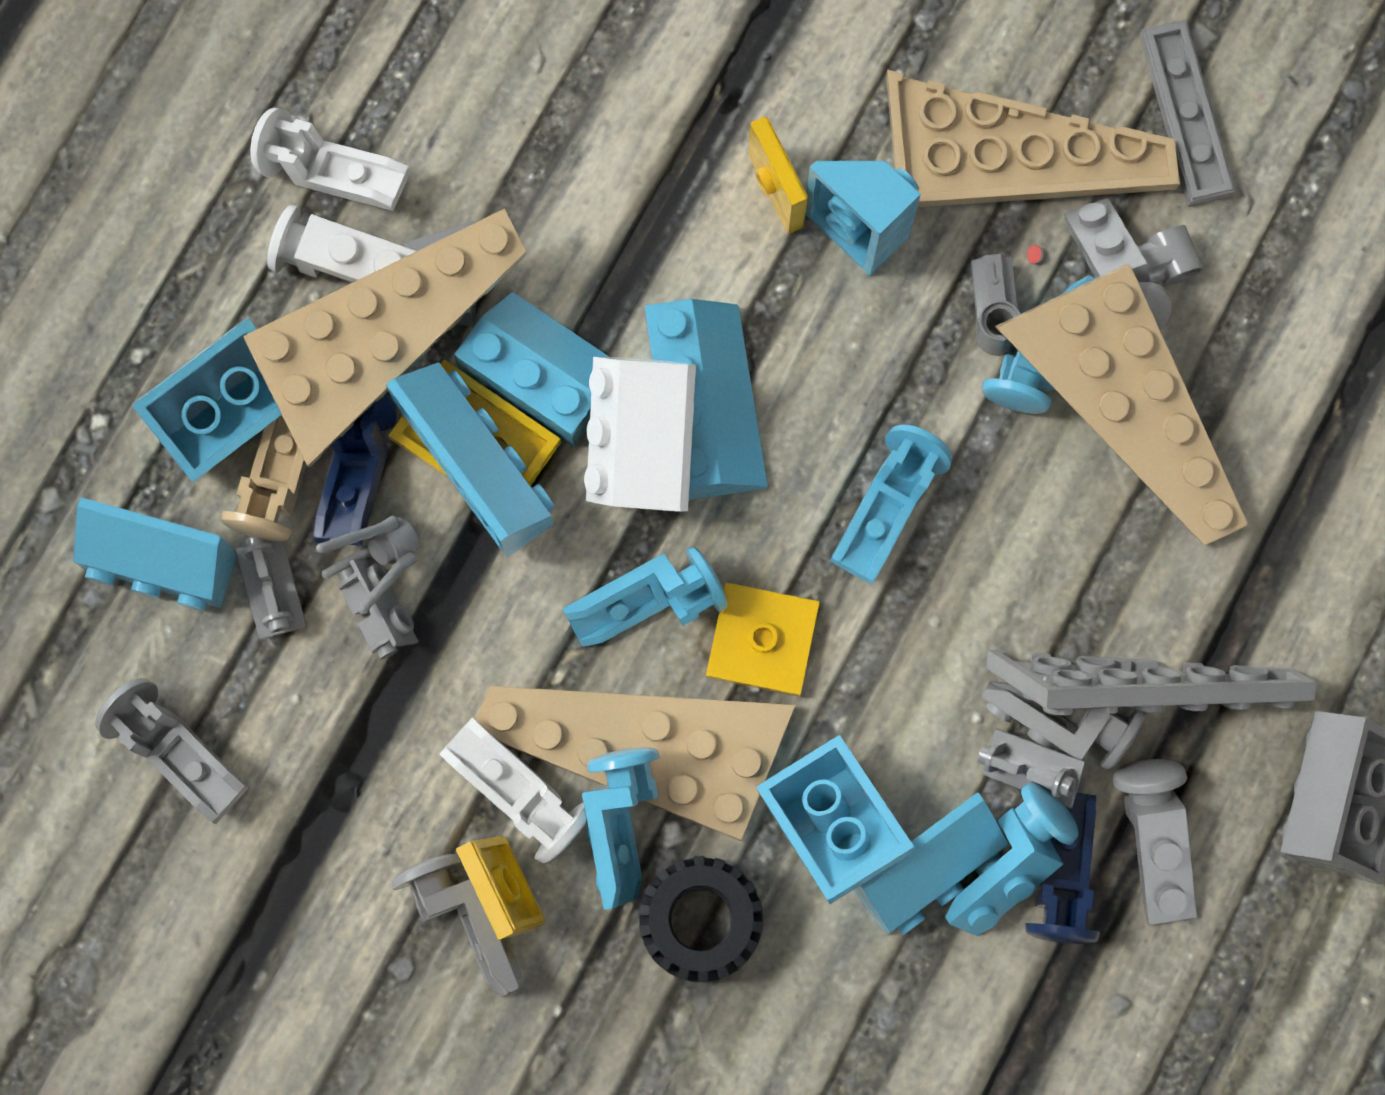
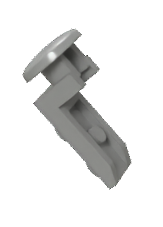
[1064,198,1172,330]
[95,678,249,824]
[981,681,1146,770]
[1113,759,1197,925]
[392,854,521,997]

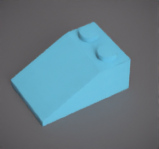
[756,735,916,904]

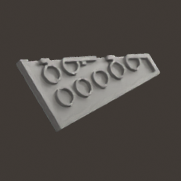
[986,650,1317,715]

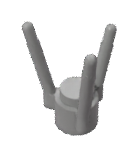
[316,515,419,614]

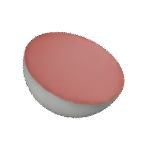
[1027,245,1044,263]

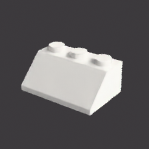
[584,357,696,511]

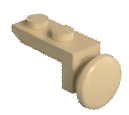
[221,415,307,542]

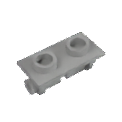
[235,537,307,640]
[338,559,419,659]
[978,728,1086,808]

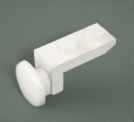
[250,108,411,211]
[267,205,416,282]
[439,717,587,863]

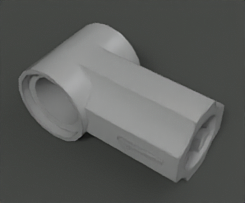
[1137,225,1203,286]
[970,254,1020,356]

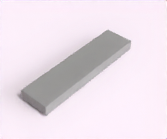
[1139,19,1236,207]

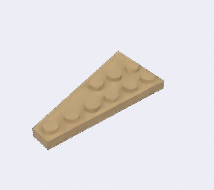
[886,70,1180,208]
[243,208,527,468]
[995,264,1248,545]
[476,686,796,841]

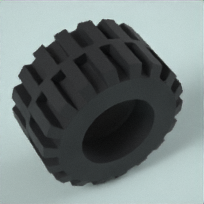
[639,856,764,983]

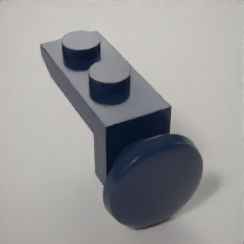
[314,395,397,546]
[1025,793,1100,944]

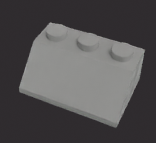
[1280,711,1385,885]

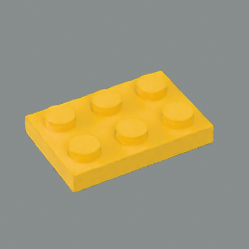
[388,359,561,486]

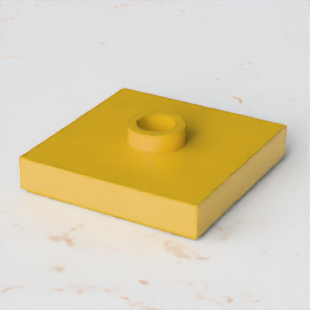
[748,116,808,234]
[706,582,819,697]
[456,835,546,940]

